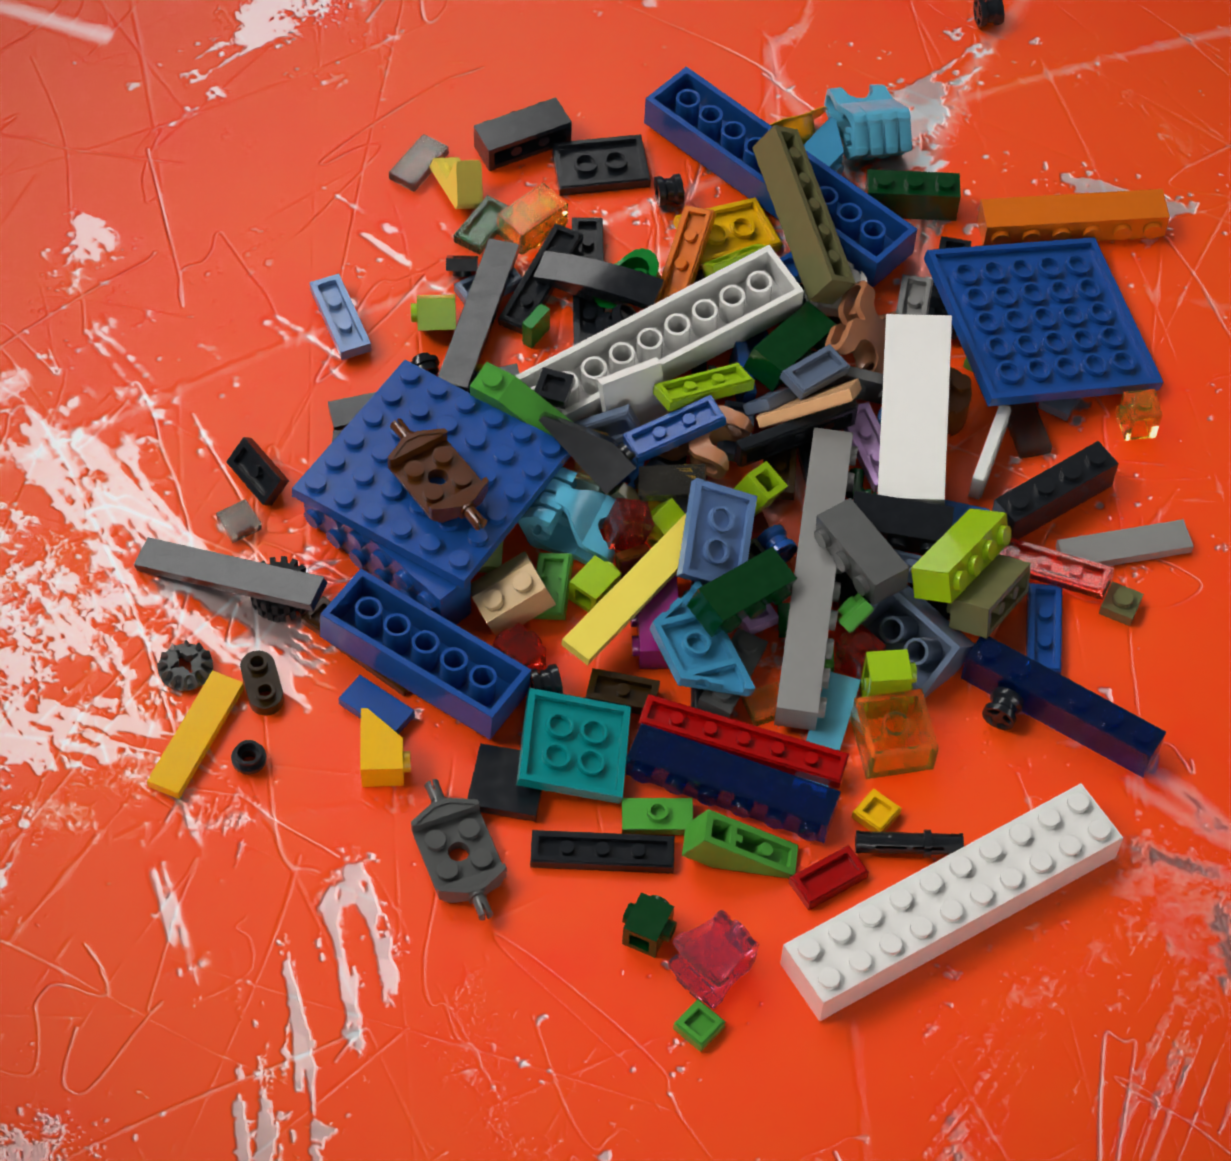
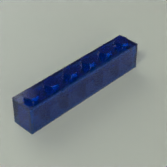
[961,636,1166,778]
[626,723,841,843]

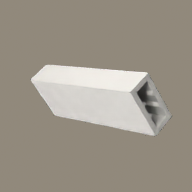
[877,314,952,505]

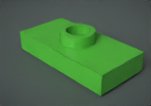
[533,553,574,620]
[837,593,874,633]
[621,798,693,835]

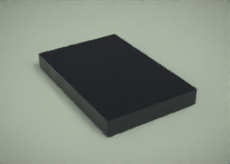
[551,134,650,196]

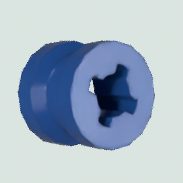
[757,525,798,563]

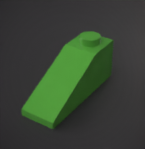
[469,362,573,436]
[682,809,798,879]

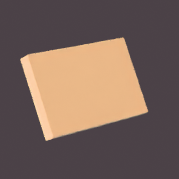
[756,378,862,429]

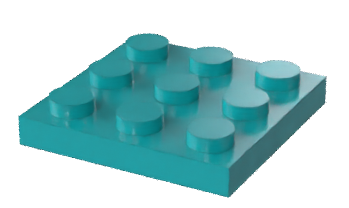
[516,688,631,804]

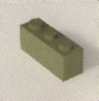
[947,554,1031,639]

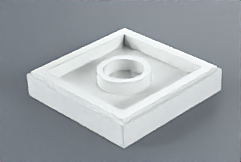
[597,357,668,425]

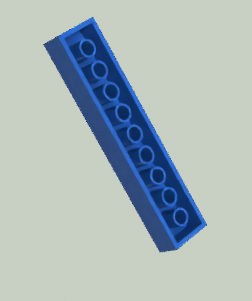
[644,66,917,287]

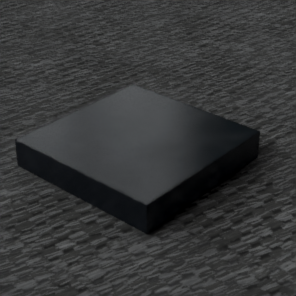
[467,743,543,822]

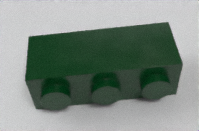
[864,169,961,221]
[743,301,837,392]
[687,547,797,637]

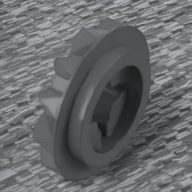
[157,640,213,691]

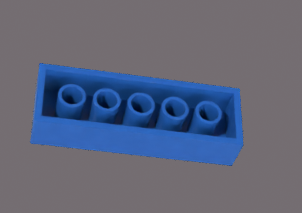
[304,503,471,625]
[320,568,531,740]

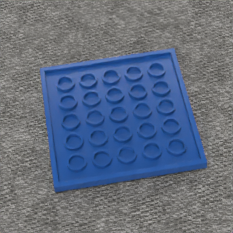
[924,237,1164,407]
[292,360,571,589]

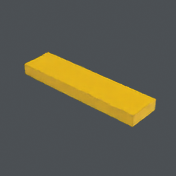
[147,670,244,799]

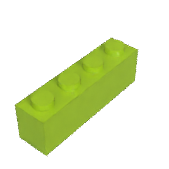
[911,508,1011,603]

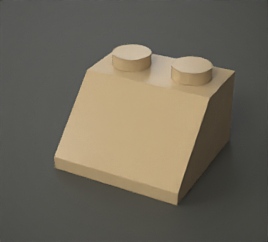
[471,551,556,639]

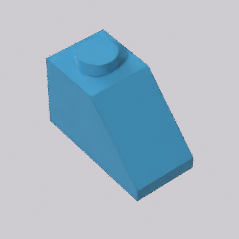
[804,117,844,175]

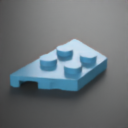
[649,581,755,697]

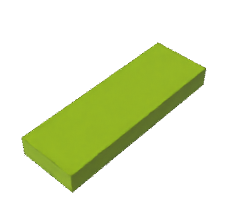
[653,363,755,412]

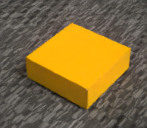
[851,788,902,832]

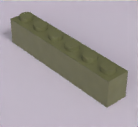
[752,125,856,305]

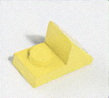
[429,157,483,209]

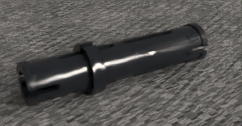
[855,829,964,858]

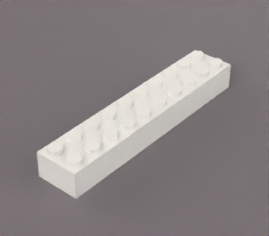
[516,245,804,422]
[780,783,1123,1022]

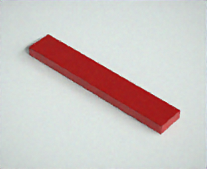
[637,694,849,789]

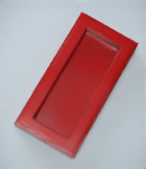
[789,845,869,911]

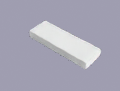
[968,405,1011,500]

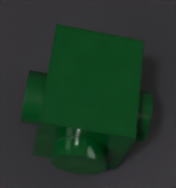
[622,892,677,958]

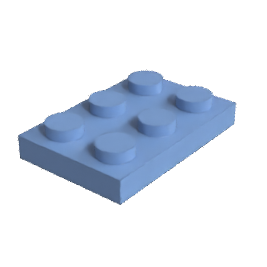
[677,478,757,585]

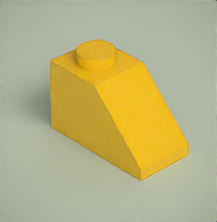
[360,708,411,787]

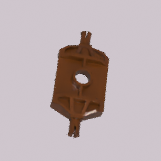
[388,418,489,530]

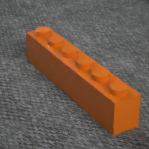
[977,189,1170,246]

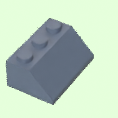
[848,584,976,700]

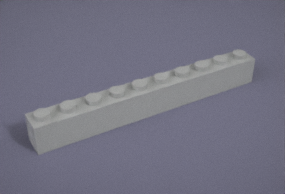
[774,427,858,731]

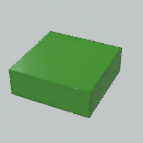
[673,999,726,1052]

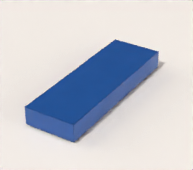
[623,395,726,464]
[1025,583,1062,678]

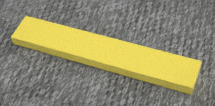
[561,514,686,666]

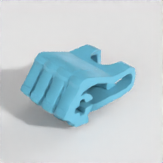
[824,84,912,160]
[518,467,634,565]

